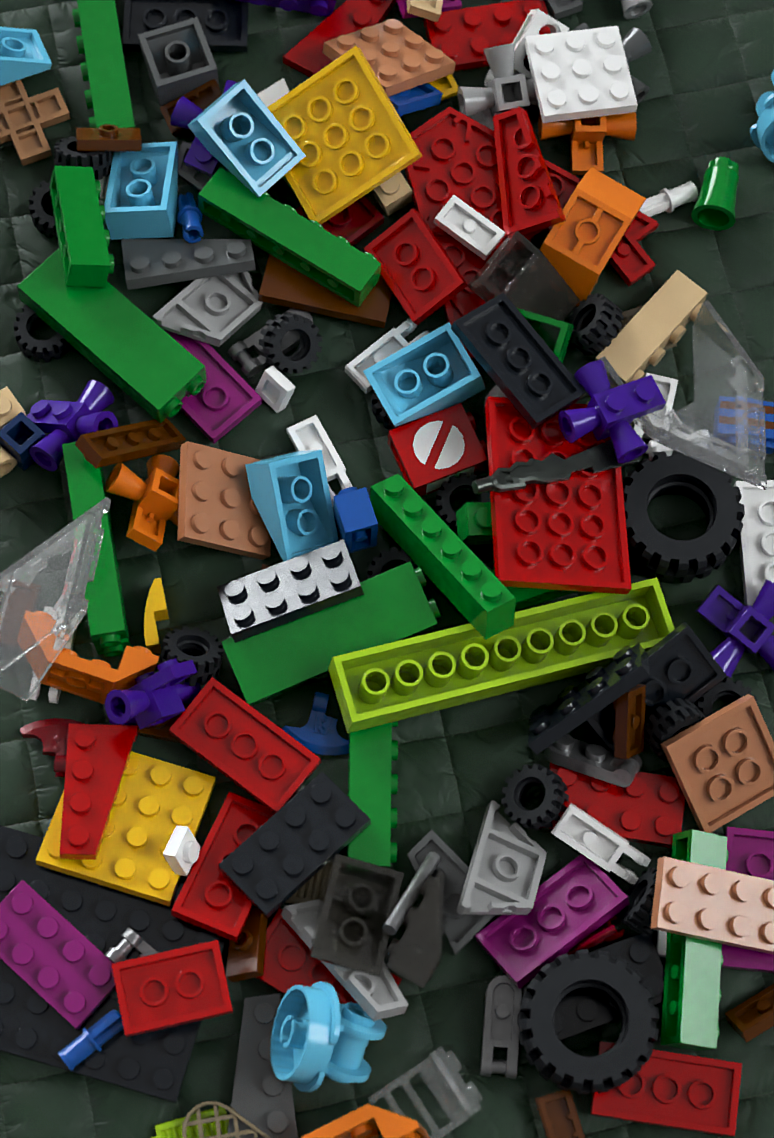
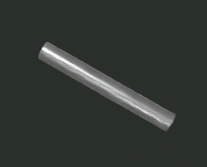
[383,852,441,935]

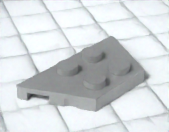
[152,271,263,347]
[456,800,547,915]

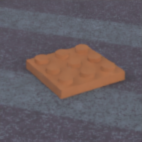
[323,18,456,97]
[177,441,271,560]
[661,694,774,833]

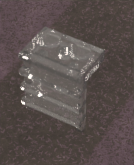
[368,1046,483,1138]

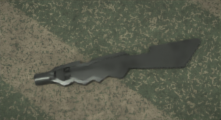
[472,439,642,494]

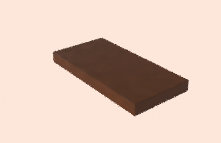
[258,254,393,328]

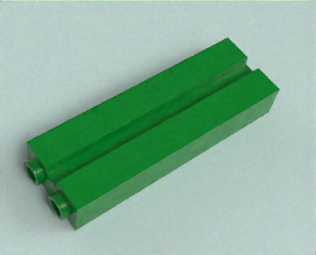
[17,248,206,423]
[62,442,131,657]
[221,561,441,706]

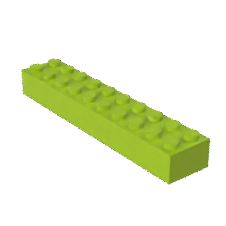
[328,577,675,733]

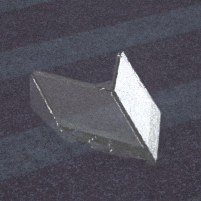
[599,300,767,490]
[0,497,111,702]

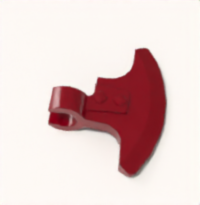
[19,718,85,777]
[567,916,624,955]

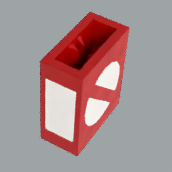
[388,403,488,497]

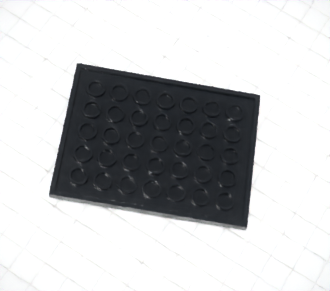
[0,825,227,1103]

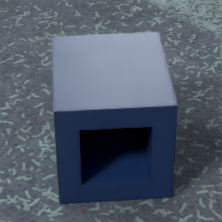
[0,412,45,471]

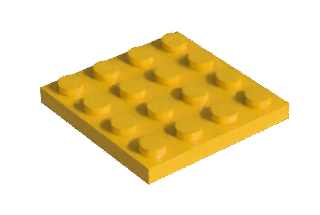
[267,46,422,224]
[36,751,216,907]

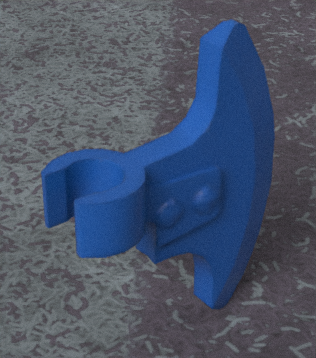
[282,692,349,756]

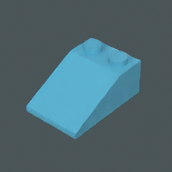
[0,27,52,86]
[187,79,306,197]
[104,141,178,240]
[363,322,486,427]
[245,450,339,562]

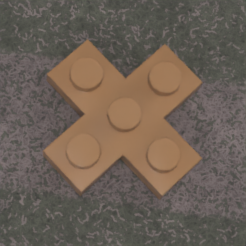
[0,79,70,166]

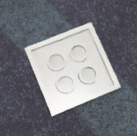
[524,26,638,123]

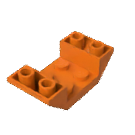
[526,167,646,307]
[17,611,159,705]
[301,1104,430,1138]

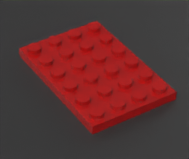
[485,396,632,594]

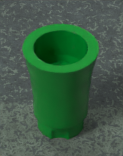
[691,157,739,231]

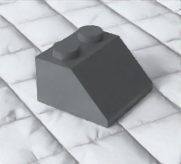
[138,17,219,106]

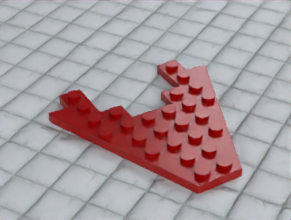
[405,106,659,360]

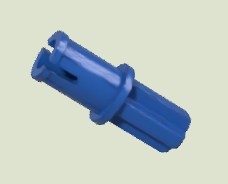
[177,192,204,243]
[57,1009,123,1071]

